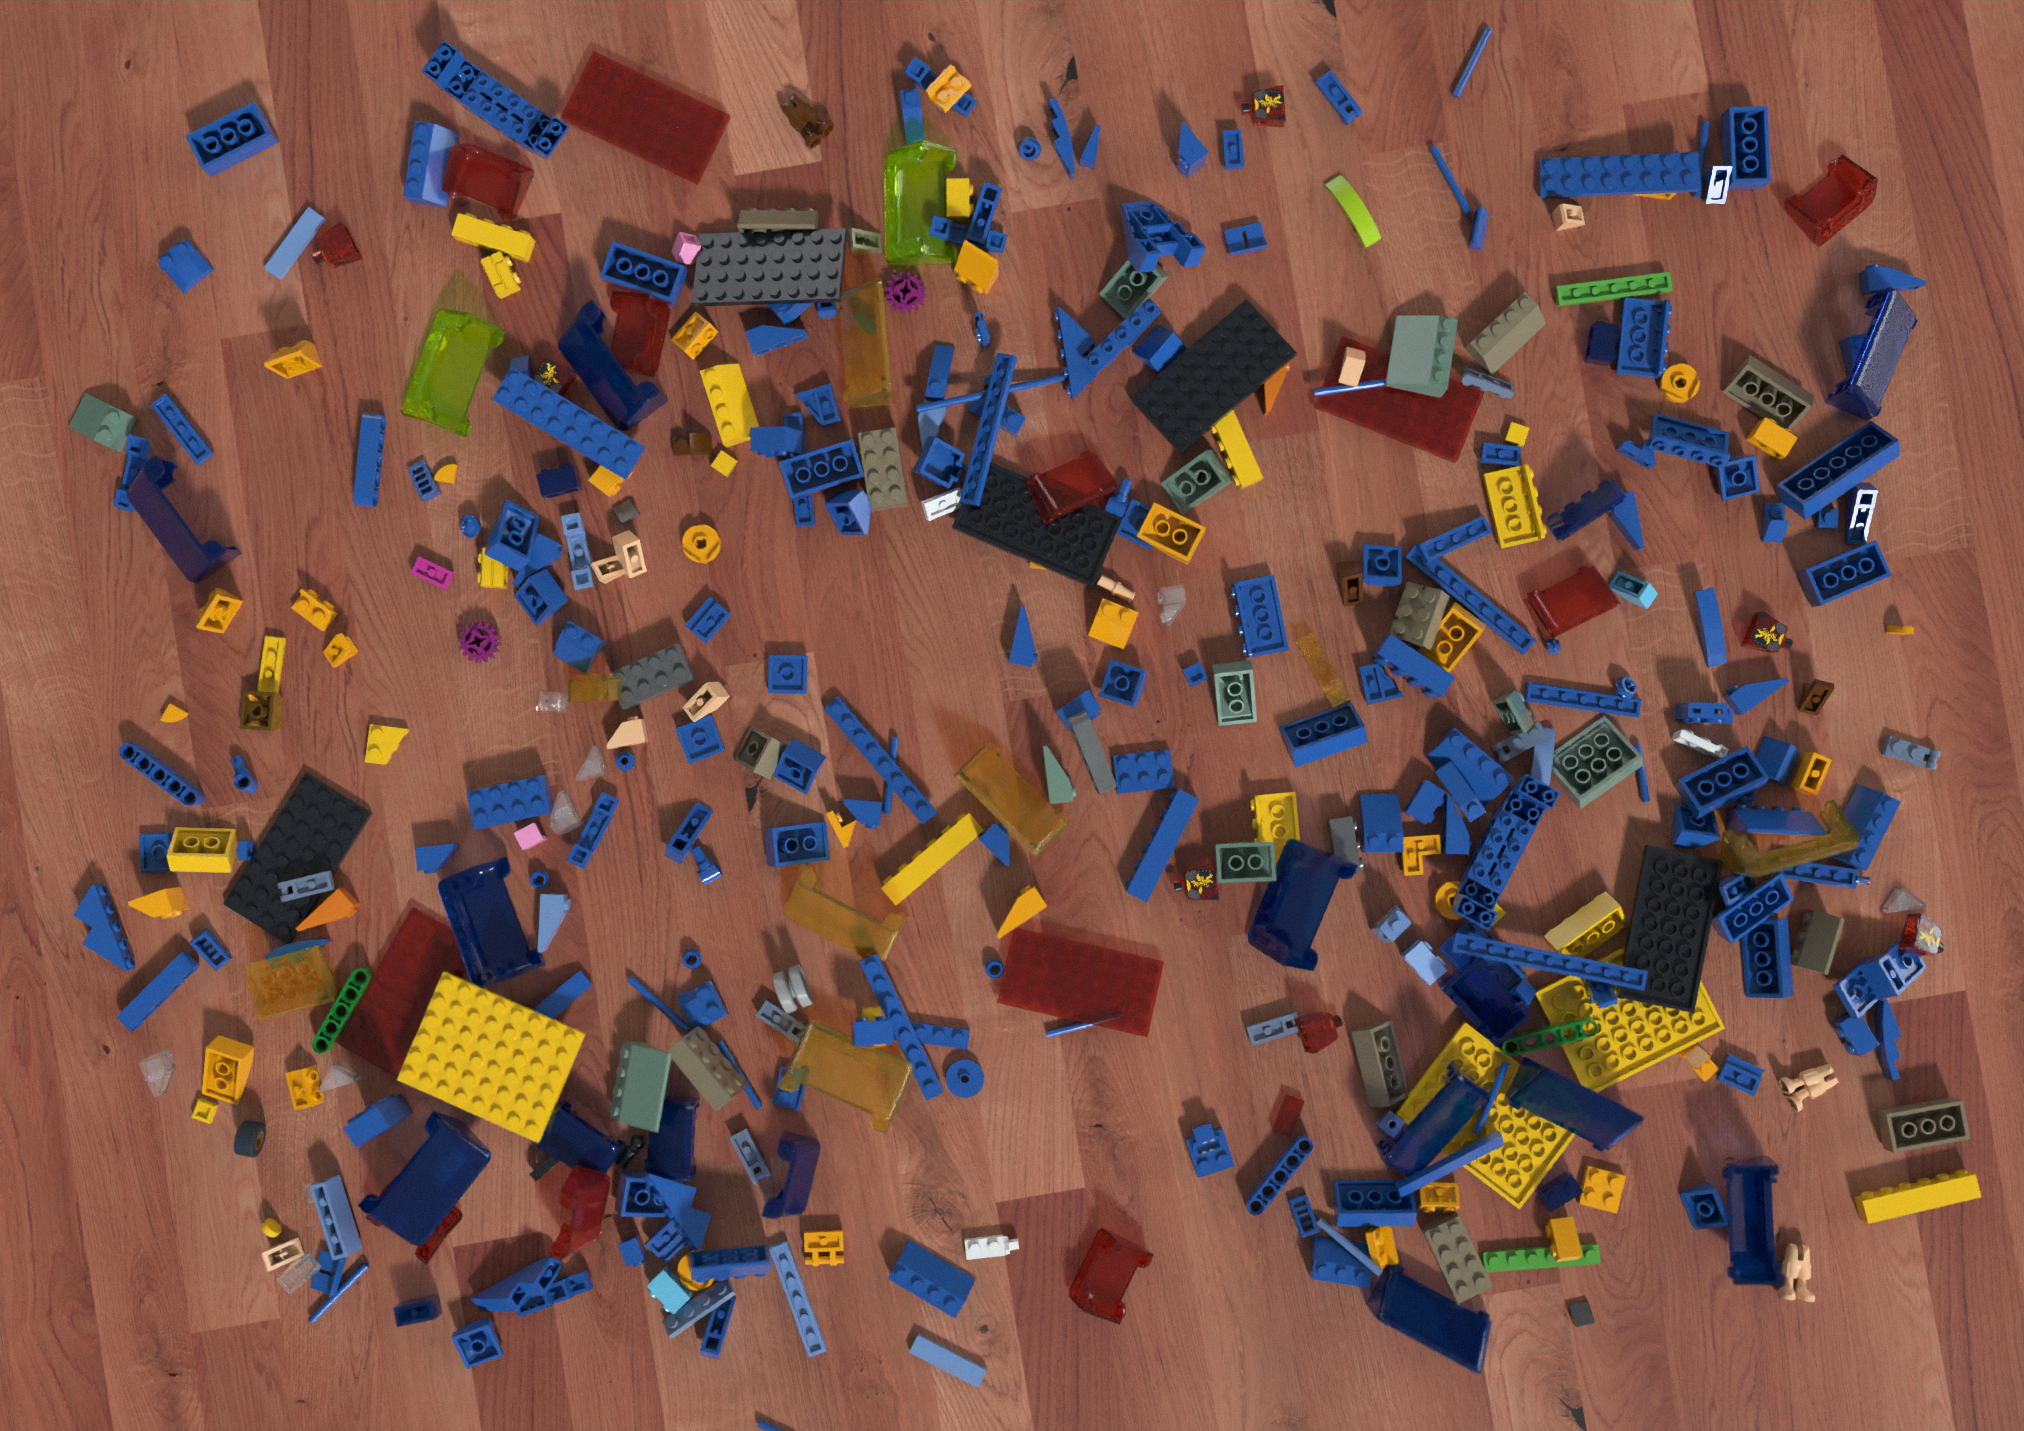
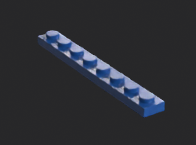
[959,353,1017,506]
[1404,542,1536,655]
[824,696,938,825]
[859,953,944,1101]

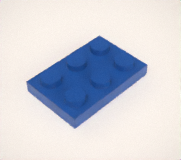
[1113,749,1175,794]

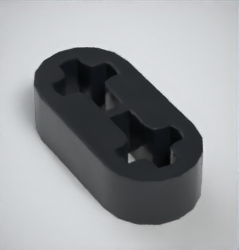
[529,1150,564,1182]

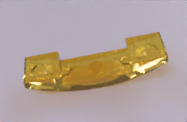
[1296,632,1351,708]

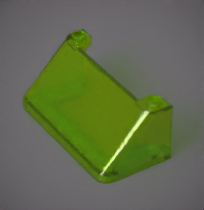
[885,140,958,265]
[401,308,505,438]

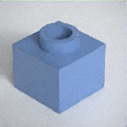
[1376,1109,1405,1138]

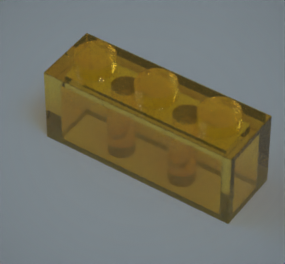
[568,673,622,703]

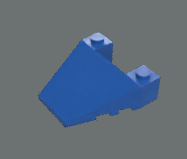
[1120,201,1206,273]

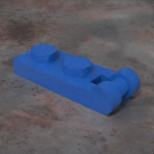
[1315,70,1362,125]

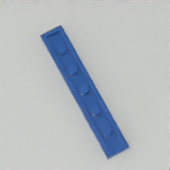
[783,412,816,528]
[1524,682,1642,718]
[1395,1130,1504,1198]

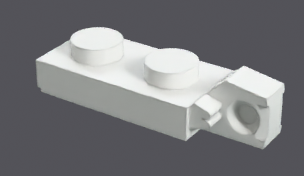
[922,488,963,521]
[1672,729,1729,759]
[965,1234,1019,1260]

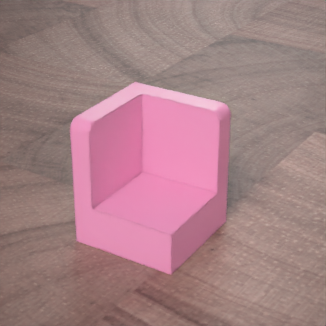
[672,232,701,265]
[514,823,547,850]

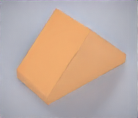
[1552,204,1585,231]
[1338,347,1366,387]
[591,555,626,584]
[261,1237,305,1272]

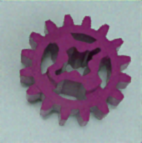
[885,271,926,314]
[458,621,502,663]

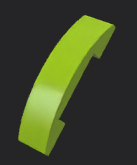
[1324,175,1381,249]

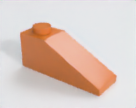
[1262,362,1290,416]
[296,887,360,931]

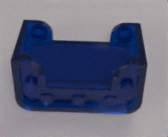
[1438,957,1531,1047]
[644,1096,700,1181]
[536,1100,627,1185]
[761,1131,821,1219]

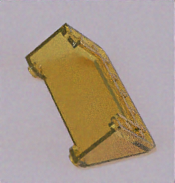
[836,279,895,408]
[954,742,1069,858]
[1720,800,1860,877]
[783,863,909,963]
[778,1021,913,1135]

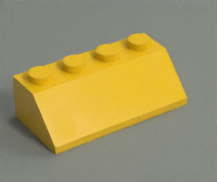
[700,363,759,447]
[1544,891,1628,958]

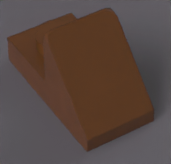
[673,433,712,456]
[1798,679,1835,716]

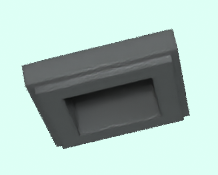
[614,499,640,525]
[1569,1300,1595,1327]

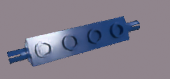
[1764,858,1870,889]

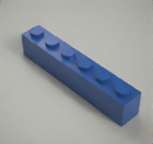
[1124,789,1200,902]

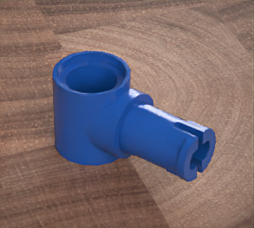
[1105,478,1132,518]
[230,755,258,794]
[690,846,723,886]

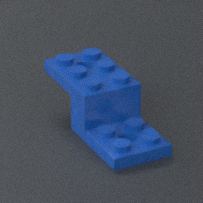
[1833,934,1927,1020]

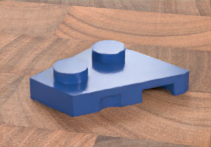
[796,384,841,427]
[1358,663,1404,705]

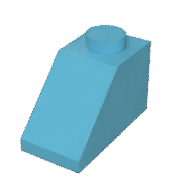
[1608,571,1658,609]

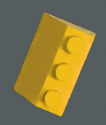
[166,827,236,873]

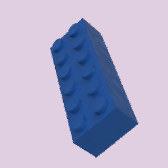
[1777,421,1900,520]

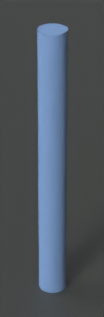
[1317,1218,1383,1276]

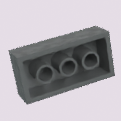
[607,643,697,710]

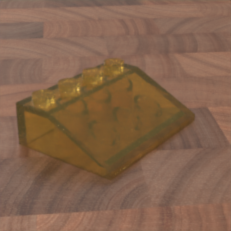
[243,945,340,1022]

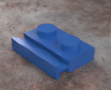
[975,311,990,348]
[685,597,731,644]
[1716,1054,1765,1096]
[772,1065,809,1111]
[645,1218,686,1263]

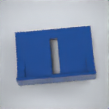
[1224,222,1268,257]
[310,1249,347,1298]

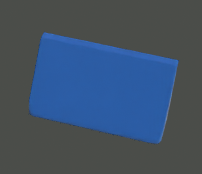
[1468,206,1489,250]

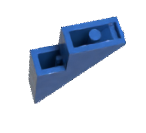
[1082,298,1162,375]
[1054,306,1098,400]
[73,883,135,971]
[642,1172,712,1251]
[471,1253,563,1311]

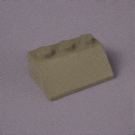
[1790,909,1845,975]

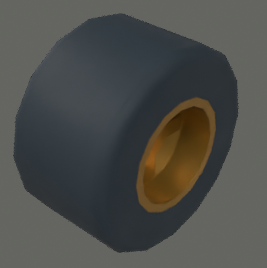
[234,1120,266,1158]

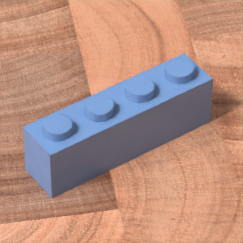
[309,1175,363,1260]

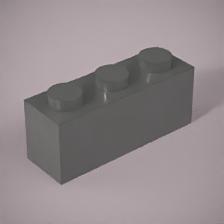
[1326,816,1363,877]

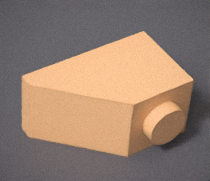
[612,530,647,578]
[682,682,730,722]
[607,716,649,749]

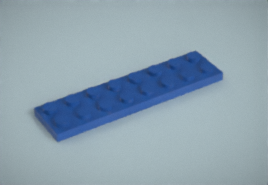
[1539,152,1699,198]
[492,367,646,480]

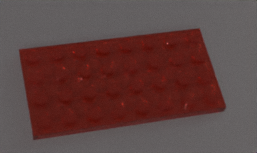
[560,51,731,185]
[1314,336,1484,463]
[335,907,480,1078]
[997,927,1164,1037]

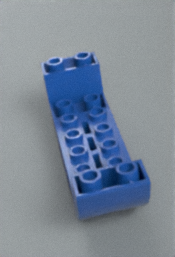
[421,40,570,159]
[1453,774,1561,931]

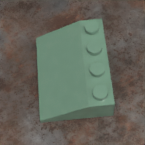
[1385,315,1458,398]
[1551,716,1643,809]
[610,1041,672,1132]

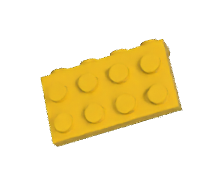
[1482,464,1547,549]
[1250,792,1303,871]

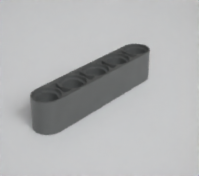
[1067,710,1117,795]

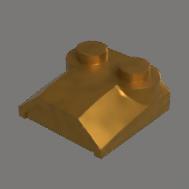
[239,691,284,731]

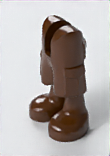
[780,93,834,149]

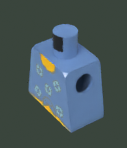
[1370,904,1412,943]

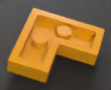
[1401,834,1441,876]

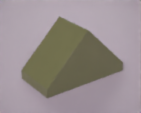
[849,228,882,255]

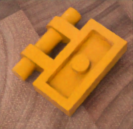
[804,1230,844,1266]

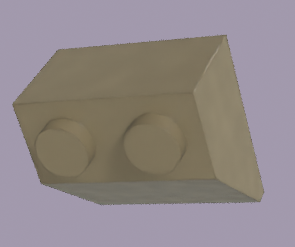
[733,726,788,780]

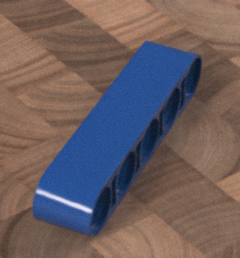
[353,413,386,507]
[119,743,205,806]
[117,951,199,1032]
[1245,1134,1313,1216]

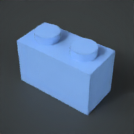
[1401,940,1447,986]

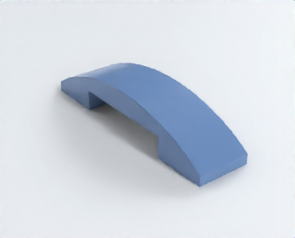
[561,512,594,590]
[1530,728,1556,786]

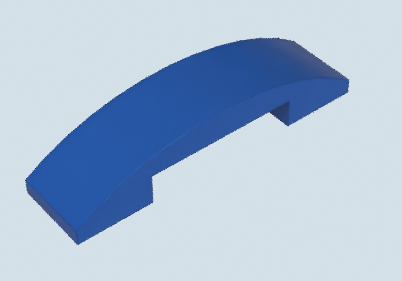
[904,57,978,117]
[929,216,1008,254]
[113,434,150,513]
[566,792,620,869]

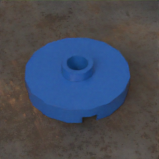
[946,1058,984,1098]

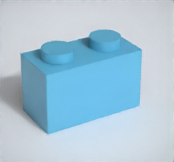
[647,1266,693,1314]

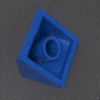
[1133,324,1187,374]
[1755,736,1801,787]
[1680,1182,1731,1230]

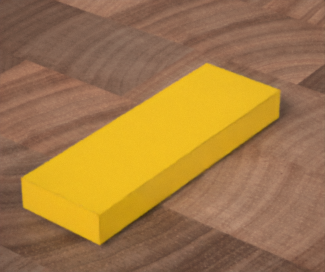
[257,635,286,693]

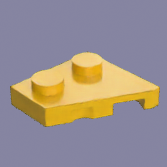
[365,724,409,765]

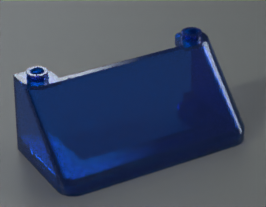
[1825,287,1918,420]
[558,299,668,431]
[126,456,242,583]
[1247,839,1358,971]
[438,856,546,988]
[1504,1056,1645,1152]
[1376,1060,1490,1177]
[358,1111,491,1246]
[1722,1156,1784,1285]
[1366,1264,1492,1374]

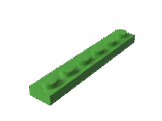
[1555,272,1672,307]
[1481,1243,1600,1272]

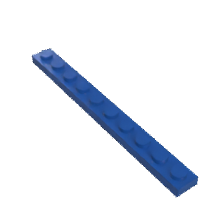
[1451,932,1648,990]

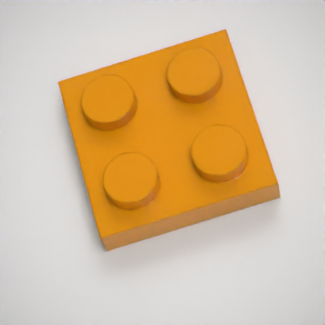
[1577,1165,1626,1214]

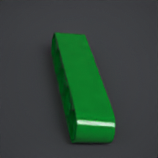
[312,967,374,1054]
[1502,1016,1598,1056]

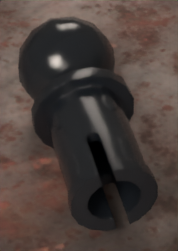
[616,1134,646,1169]

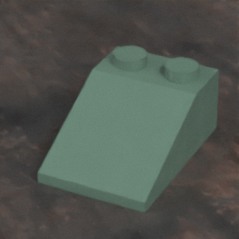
[1099,260,1169,319]
[68,393,138,452]
[1161,449,1233,515]
[1212,660,1257,726]
[1491,689,1534,735]
[1042,746,1076,804]
[1215,841,1276,883]

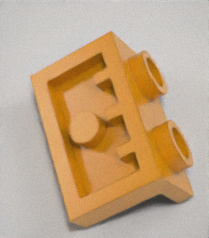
[925,64,971,113]
[671,311,718,360]
[291,589,338,631]
[285,1065,325,1110]
[1418,1182,1460,1214]
[1365,1226,1399,1270]

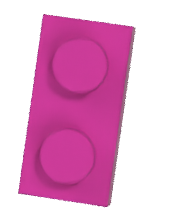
[411,556,455,590]

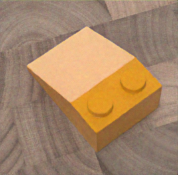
[954,240,999,295]
[264,340,322,379]
[1137,502,1206,565]
[196,588,243,634]
[1418,602,1486,673]
[997,884,1047,939]
[202,1035,254,1105]

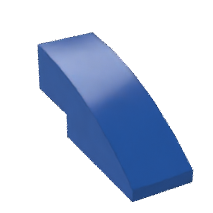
[264,938,331,968]

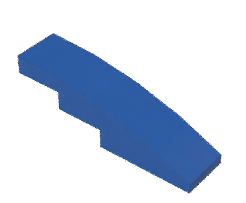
[1049,97,1075,180]
[1693,587,1727,668]
[533,971,592,1019]
[1874,999,1901,1081]
[517,1270,594,1317]

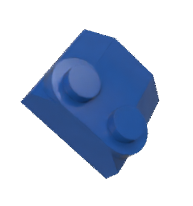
[158,239,214,294]
[1713,454,1760,501]
[1362,543,1402,587]
[1098,660,1147,707]
[677,979,729,1029]
[451,1318,504,1369]

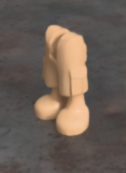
[1778,1064,1839,1112]
[1777,1243,1815,1302]

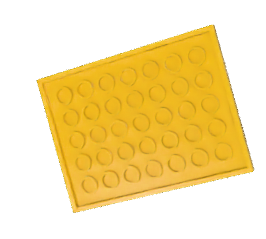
[1535,946,1725,1097]
[397,971,586,1143]
[1394,1022,1589,1210]

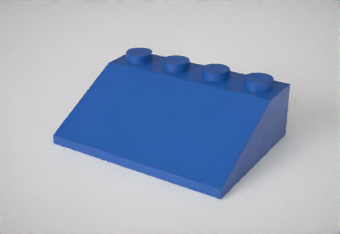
[1726,804,1826,836]
[690,1244,772,1283]

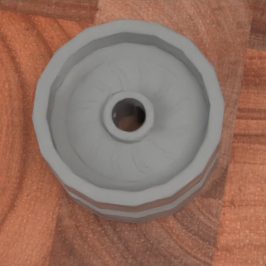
[772,964,813,1014]

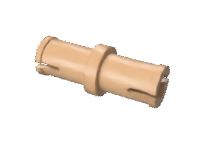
[1097,574,1136,603]

